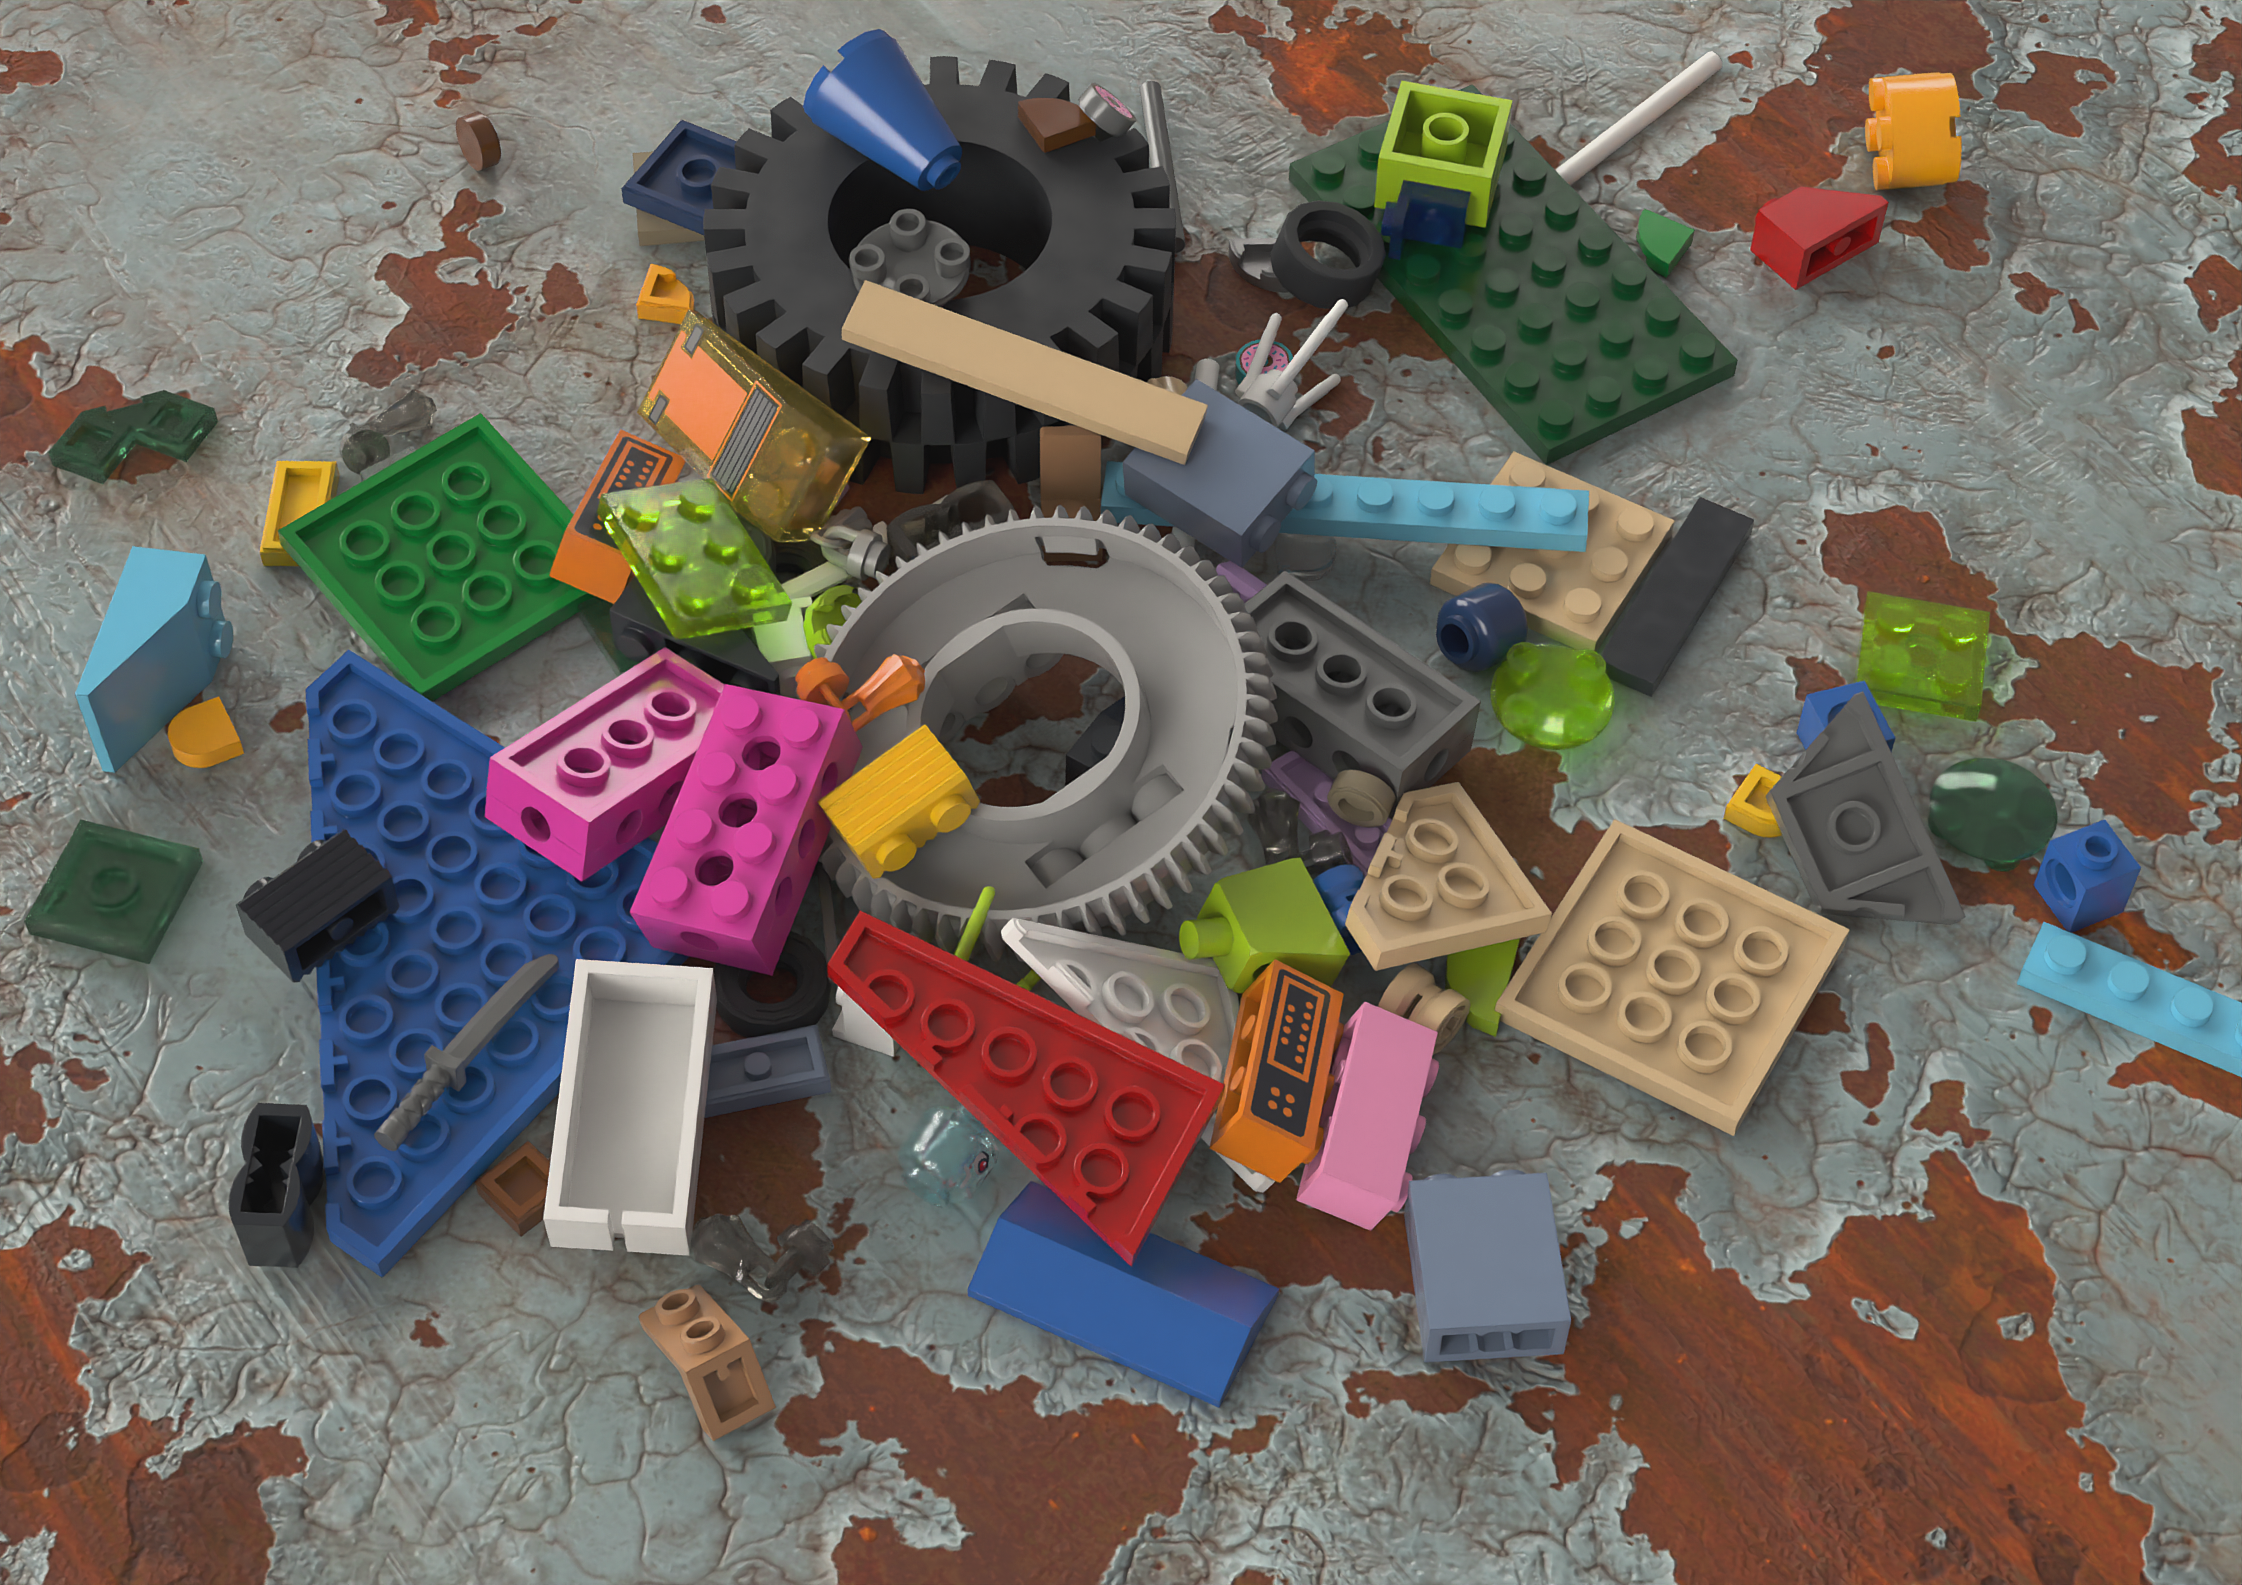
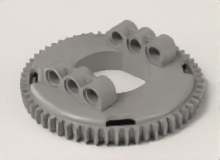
[795,505,1278,961]

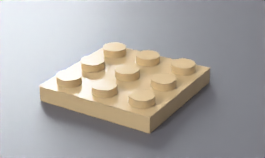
[1430,451,1675,657]

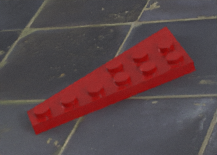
[827,911,1225,1267]

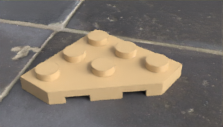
[1345,782,1552,971]

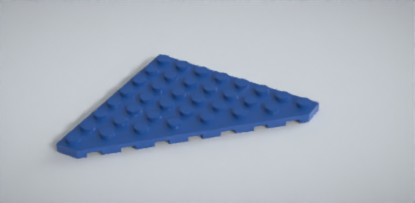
[306,650,689,1278]

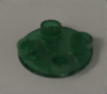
[1927,757,2058,872]

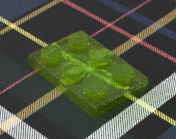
[597,478,792,640]

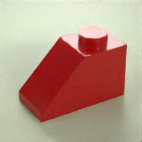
[1750,187,1889,290]

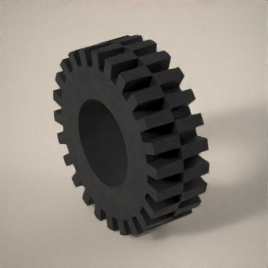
[703,56,1176,494]

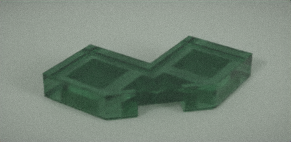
[48,390,218,484]

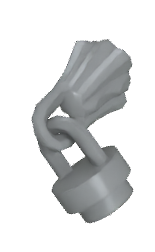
[811,507,891,580]

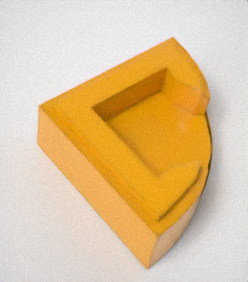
[636,264,696,326]

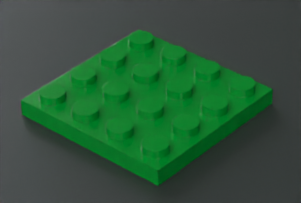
[278,413,601,702]

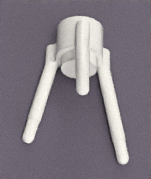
[1235,299,1348,431]

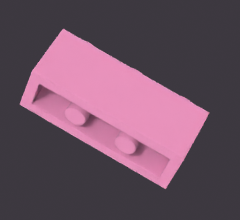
[1296,1002,1439,1231]

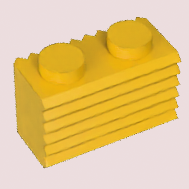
[817,724,980,879]

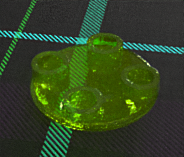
[1490,642,1615,750]

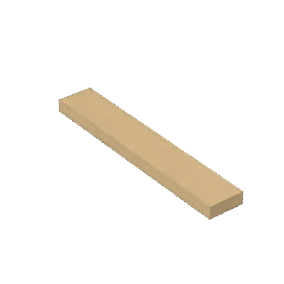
[842,280,1208,465]

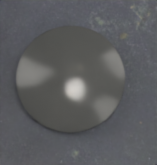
[849,209,971,307]

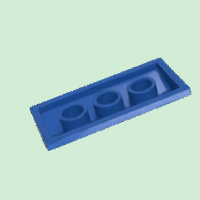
[967,1181,1279,1408]

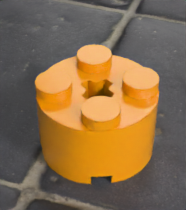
[1865,72,1962,191]

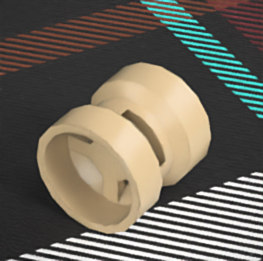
[1378,963,1471,1055]

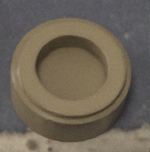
[1327,770,1395,828]

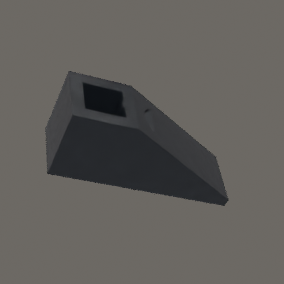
[609,558,781,696]

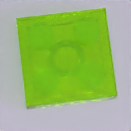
[1854,591,1990,722]

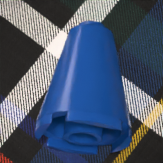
[803,29,962,191]

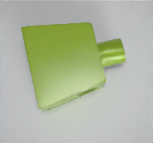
[1179,858,1350,993]

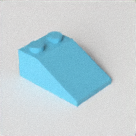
[75,546,233,773]

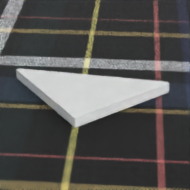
[1001,918,1275,1193]

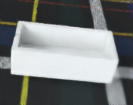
[543,959,717,1256]

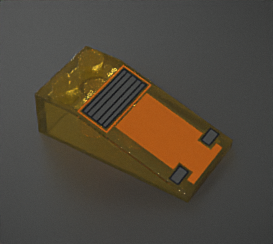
[637,310,871,542]

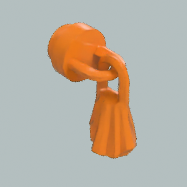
[795,654,925,732]

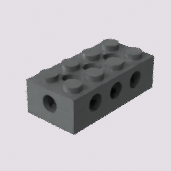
[1245,570,1481,820]

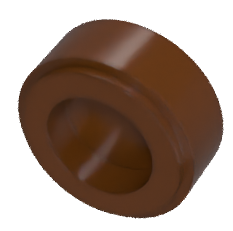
[456,111,501,171]

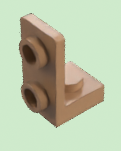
[1040,425,1102,562]
[638,1285,776,1441]

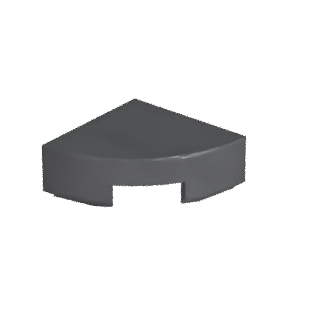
[1228,238,1288,293]

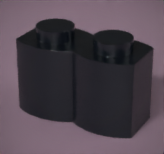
[228,1103,325,1268]

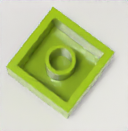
[1374,80,1513,228]

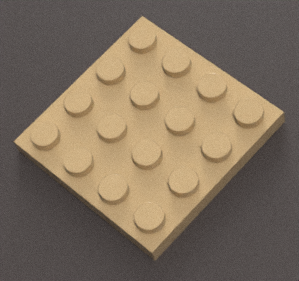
[1495,819,1850,1136]

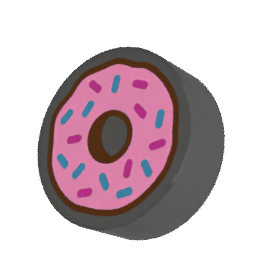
[1078,83,1136,137]

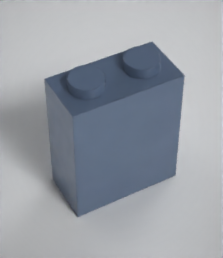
[1123,379,1317,568]
[1404,1170,1571,1363]

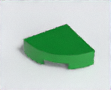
[1636,208,1695,278]

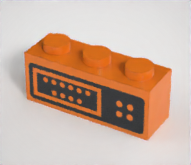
[549,429,689,604]
[1209,959,1344,1183]

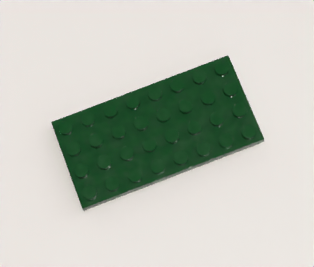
[1289,84,1738,465]

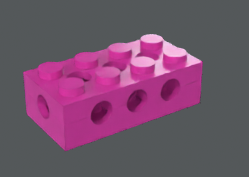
[484,647,725,881]
[629,684,863,976]

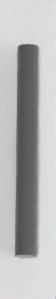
[1139,81,1186,253]

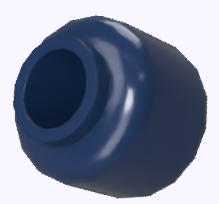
[1436,583,1528,672]

